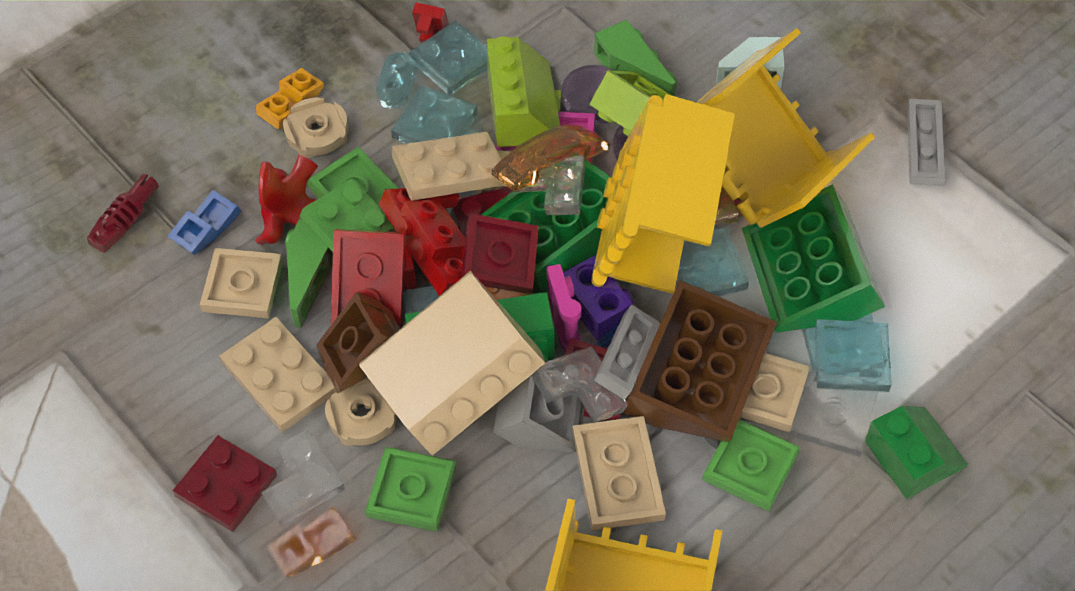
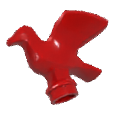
[255,154,318,245]

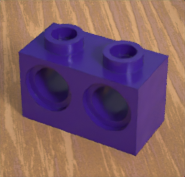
[563,256,634,342]

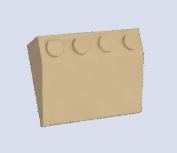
[359,271,545,456]

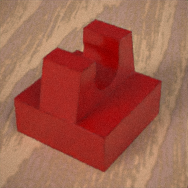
[412,2,449,44]

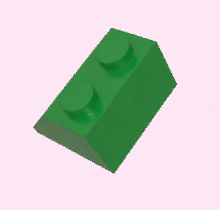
[865,406,968,499]

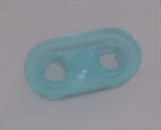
[376,52,416,108]

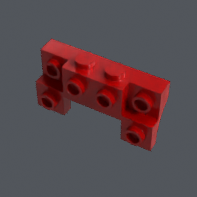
[379,188,466,297]

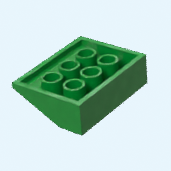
[481,149,612,294]
[741,184,886,333]

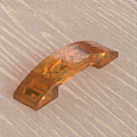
[491,125,610,192]

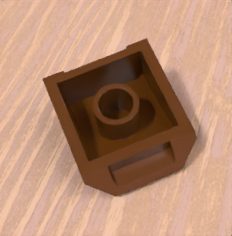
[316,292,401,394]

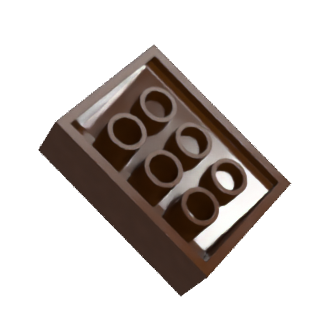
[622,280,777,442]

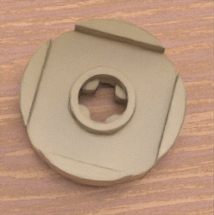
[283,97,349,158]
[325,377,398,446]

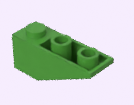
[594,20,677,96]

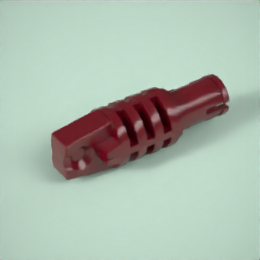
[87,174,159,253]

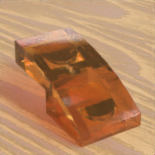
[268,506,356,578]

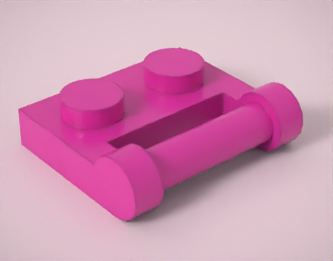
[547,264,581,352]

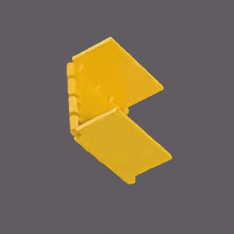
[696,27,875,228]
[591,94,735,294]
[545,499,723,591]

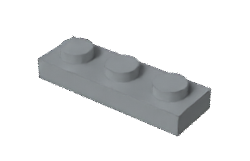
[907,99,945,186]
[594,304,660,399]

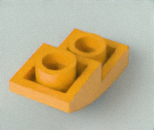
[256,68,324,130]

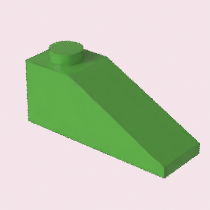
[285,218,333,328]

